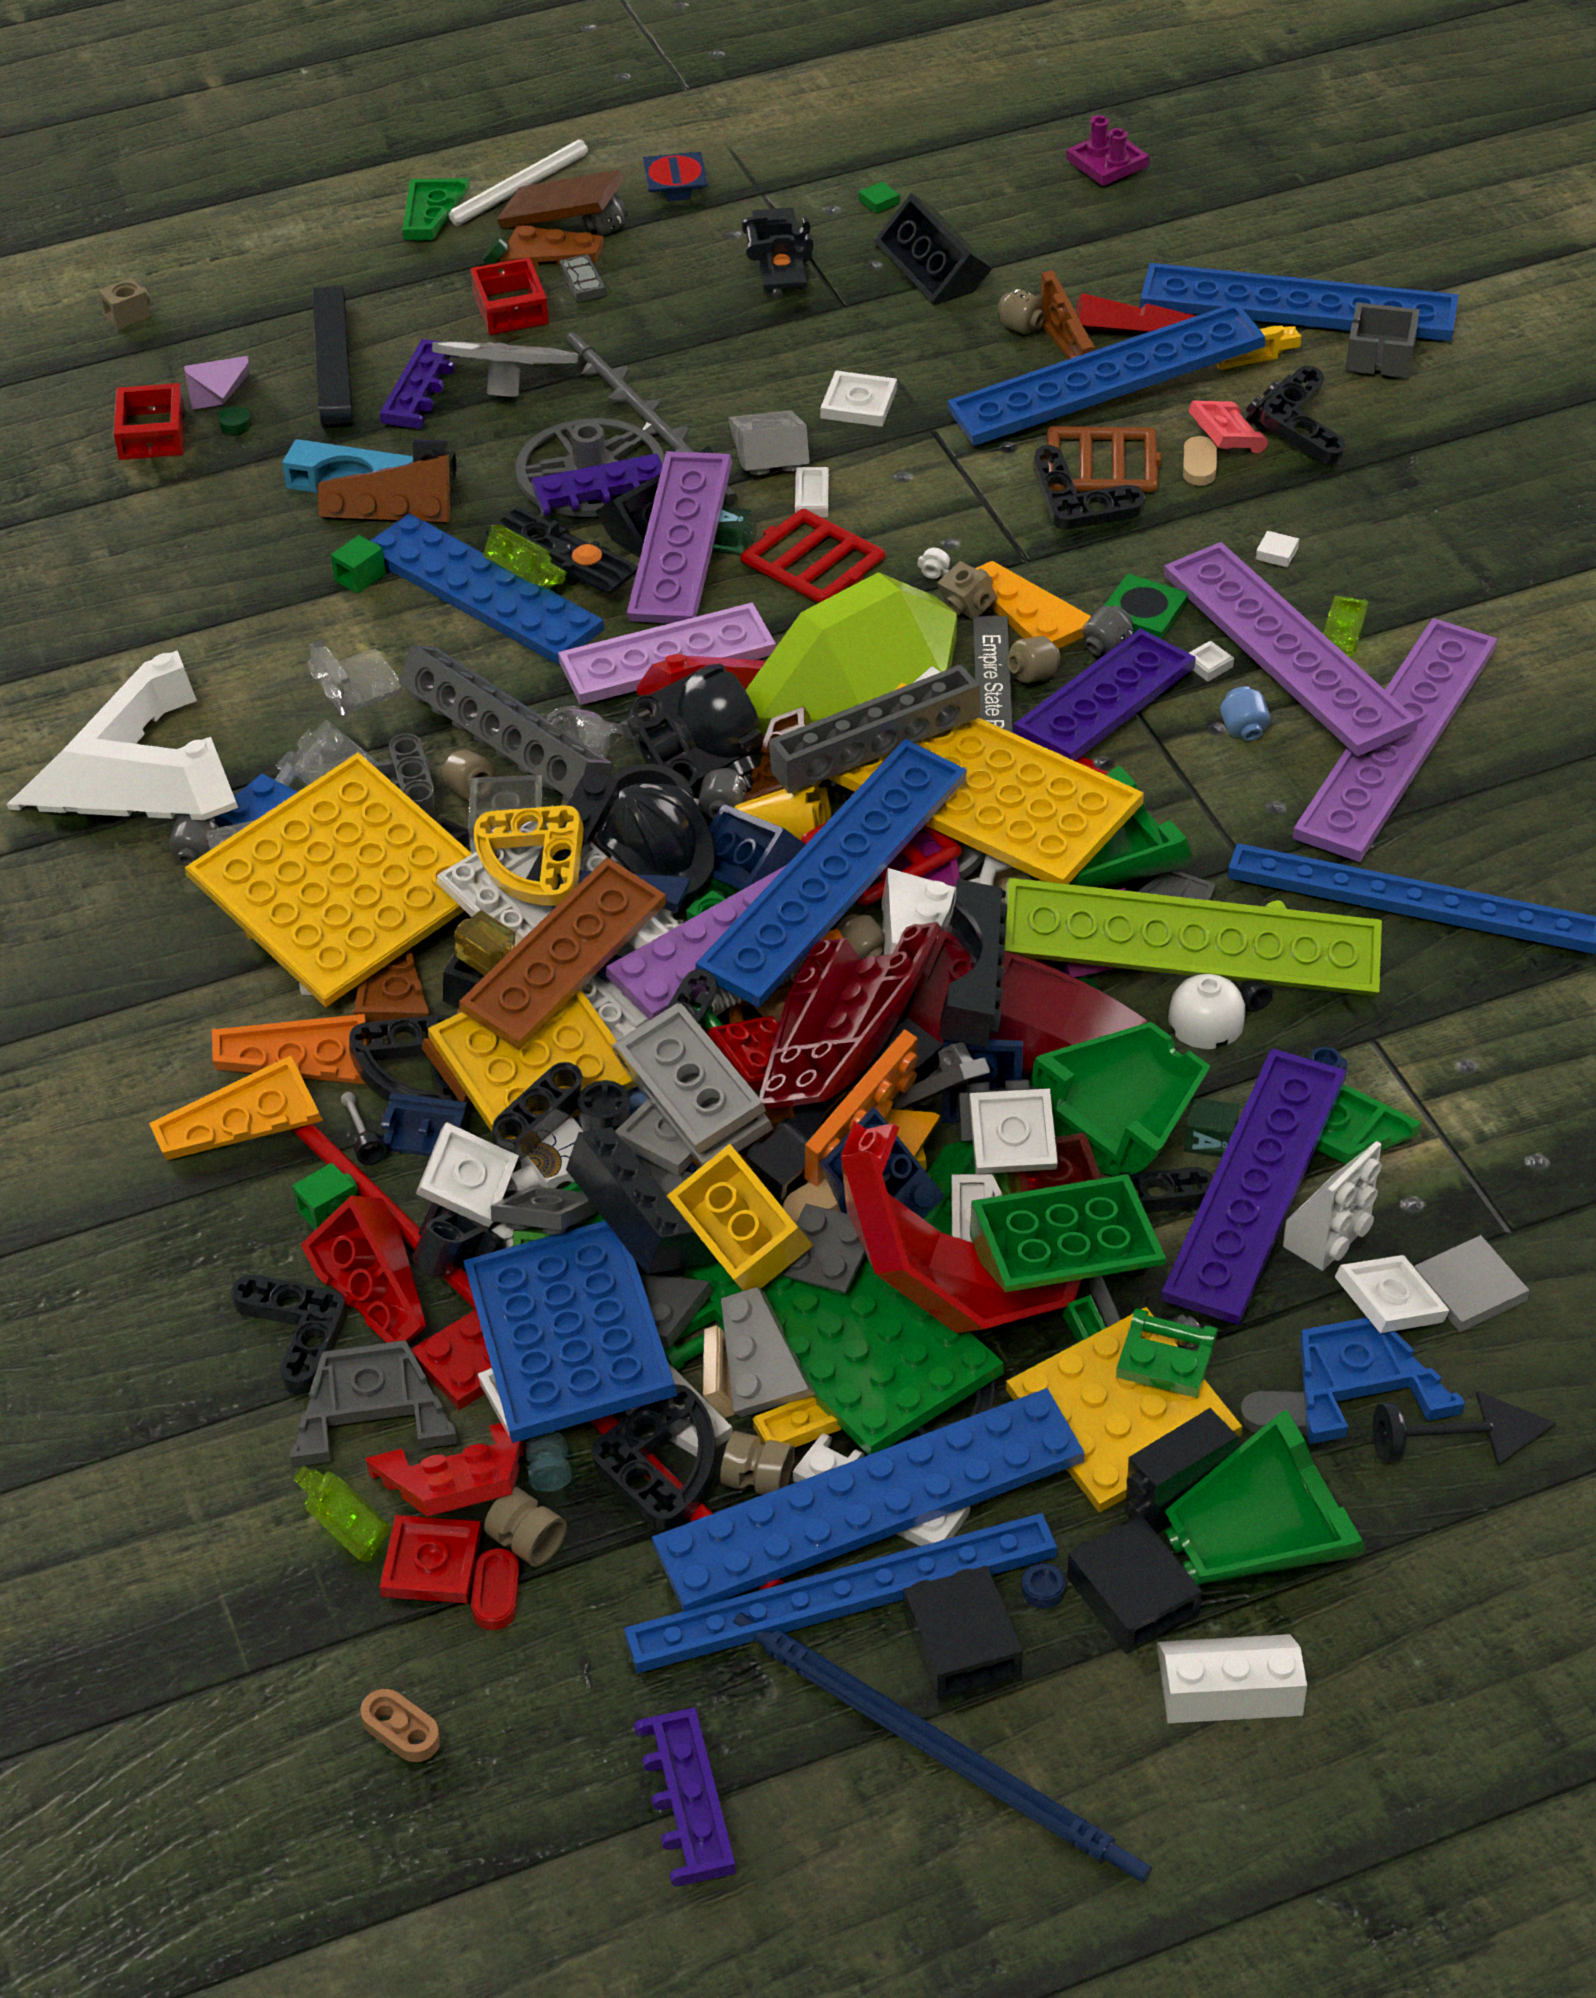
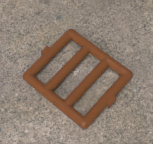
[1044,426,1161,493]

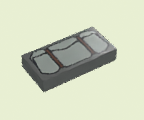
[559,254,606,303]

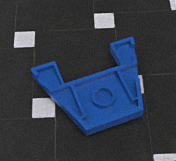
[1299,1318,1465,1444]

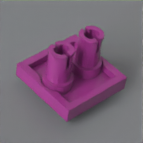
[1066,115,1149,186]

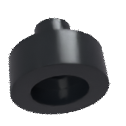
[726,755,759,791]

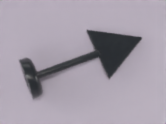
[1372,1391,1556,1466]

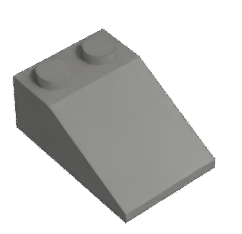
[729,410,810,475]

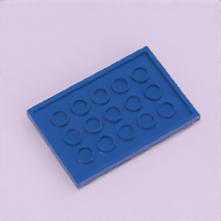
[463,1221,678,1443]

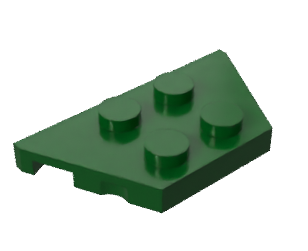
[1316,1084,1421,1164]

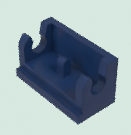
[381,1093,470,1157]

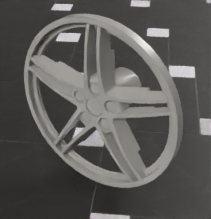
[432,341,578,396]

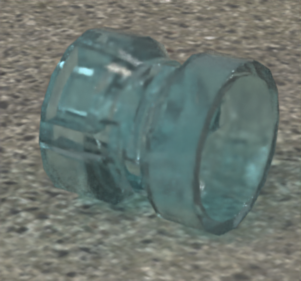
[525,1432,572,1492]

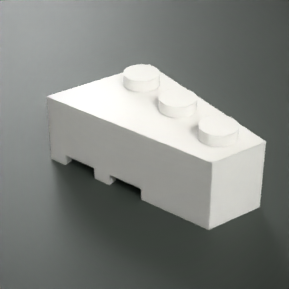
[881,868,955,955]

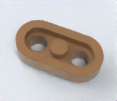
[360,1689,440,1762]

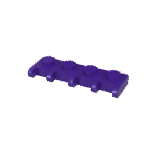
[380,339,459,428]
[532,453,663,517]
[634,1708,736,1886]

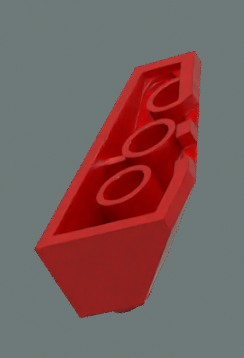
[636,654,766,696]
[300,1195,427,1344]

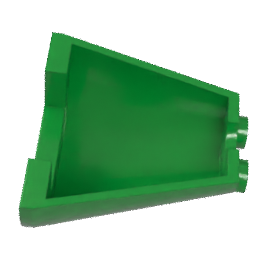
[1028,765,1192,888]
[1032,1022,1211,1176]
[1165,1410,1366,1585]

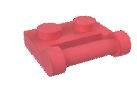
[1188,400,1268,453]

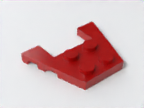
[365,1423,526,1516]

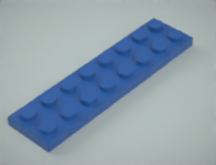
[370,513,604,665]

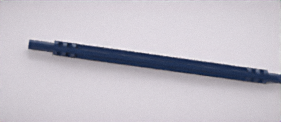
[733,1612,1152,1883]

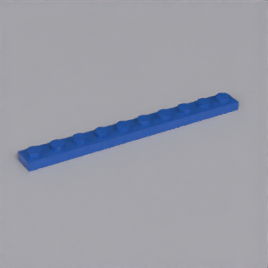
[1228,843,1596,954]
[624,1513,1057,1673]

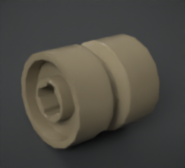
[720,1431,795,1495]
[484,1487,567,1567]

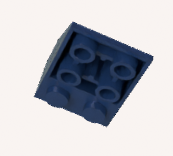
[820,1107,944,1219]

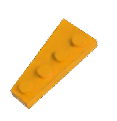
[975,561,1091,649]
[149,1055,323,1160]

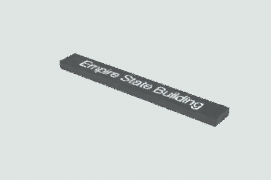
[973,616,1013,733]

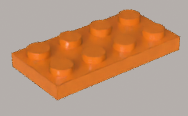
[805,1029,918,1187]

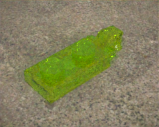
[483,524,566,586]
[1323,595,1369,657]
[293,1466,393,1562]

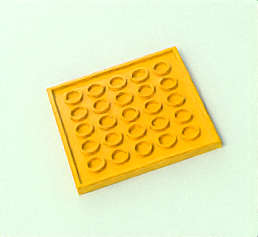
[185,752,472,1007]

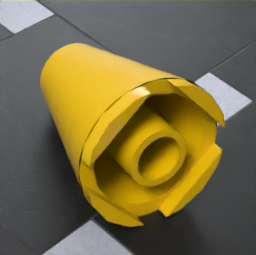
[735,780,832,840]

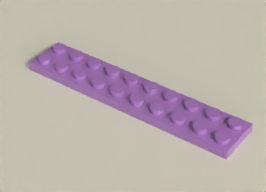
[1164,542,1417,757]
[1293,618,1497,862]

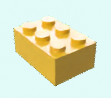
[667,1144,813,1291]

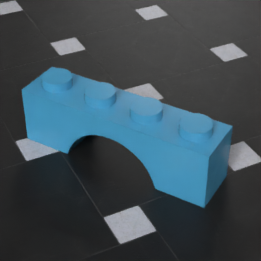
[282,439,413,493]

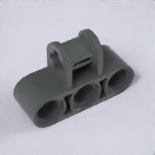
[372,733,438,820]

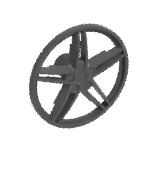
[516,418,664,517]

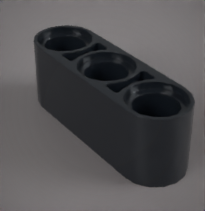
[492,1062,583,1162]

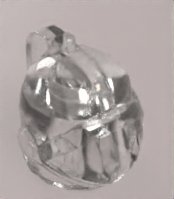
[546,706,624,758]

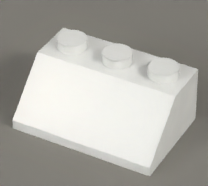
[1157,1634,1307,1723]

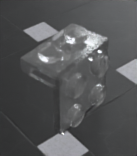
[307,640,403,715]
[275,719,377,786]

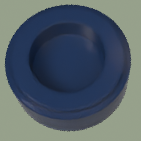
[1022,1563,1066,1609]

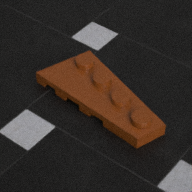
[318,455,450,522]

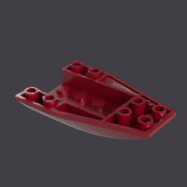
[759,922,941,1110]
[906,927,1148,1074]

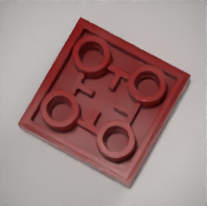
[707,1016,779,1090]

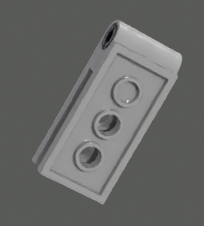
[611,1003,773,1167]

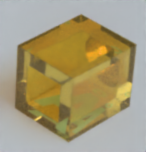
[455,910,516,976]

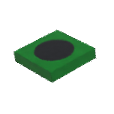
[1104,573,1189,640]

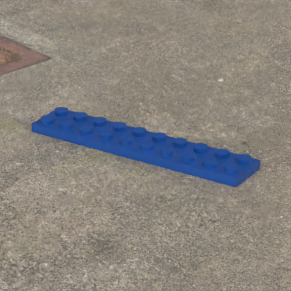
[1140,263,1458,341]
[947,302,1265,446]
[695,739,967,1007]
[652,1388,1084,1611]

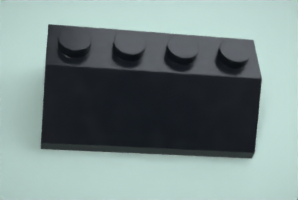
[874,193,993,305]
[566,1127,715,1275]

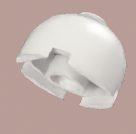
[1168,974,1246,1049]

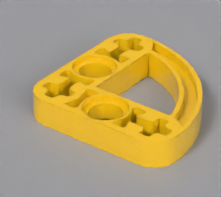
[474,805,584,906]

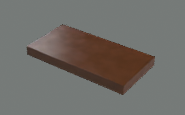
[497,170,624,229]

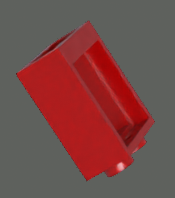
[470,257,549,335]
[113,383,185,460]

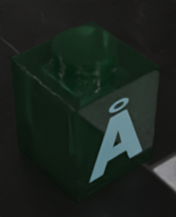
[712,505,757,556]
[1184,1097,1239,1158]

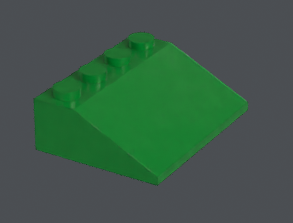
[970,1174,1166,1292]

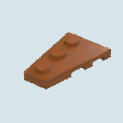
[354,949,430,1022]

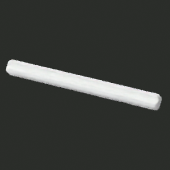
[448,140,588,226]

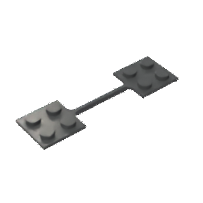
[639,1159,865,1294]

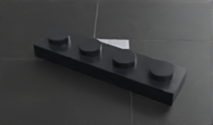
[526,769,620,890]

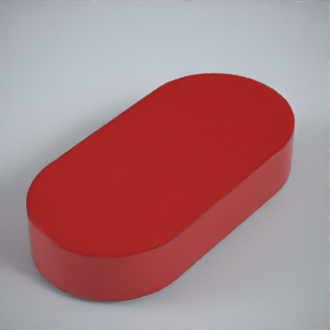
[471,1548,520,1630]

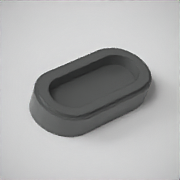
[1240,1391,1307,1435]

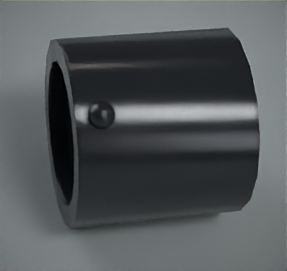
[578,1080,631,1131]

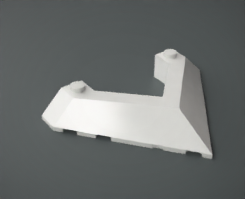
[6,651,238,820]

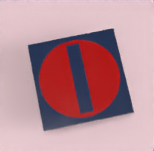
[643,152,708,201]

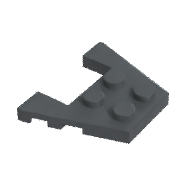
[290,1340,457,1467]

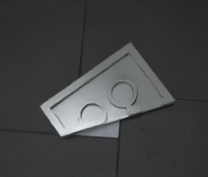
[721,1287,816,1417]

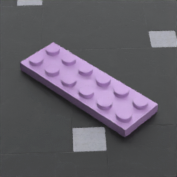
[558,602,776,705]

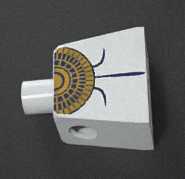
[510,1115,584,1192]

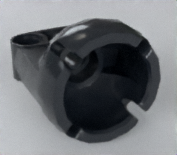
[626,664,764,788]

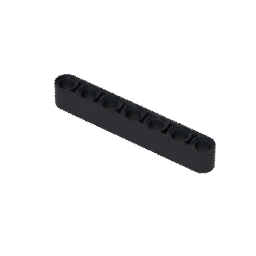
[312,285,353,427]

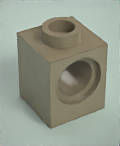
[98,277,151,330]

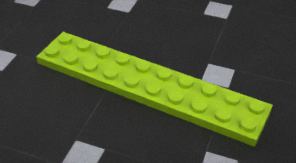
[1002,878,1382,996]

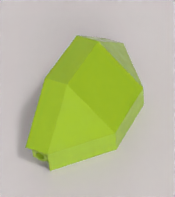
[745,572,957,739]

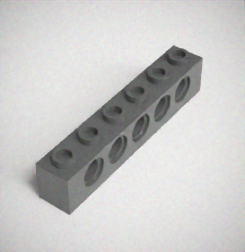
[769,664,980,794]

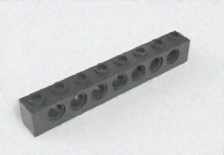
[398,645,613,802]

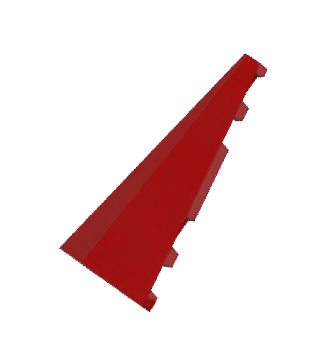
[1076,293,1195,334]

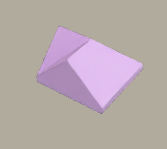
[184,356,249,410]

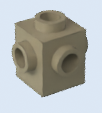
[937,561,997,620]

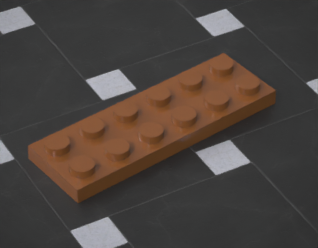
[459,857,666,1050]

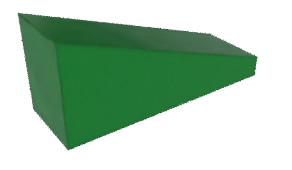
[1062,1295,1106,1342]

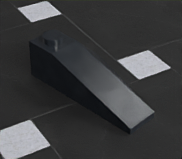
[595,446,713,558]

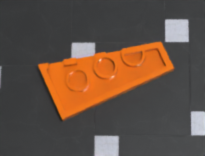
[212,1014,368,1085]

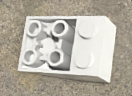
[1283,1141,1382,1271]

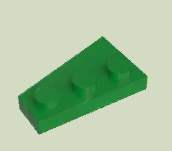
[402,178,470,241]

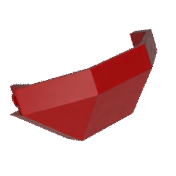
[841,1120,1081,1333]

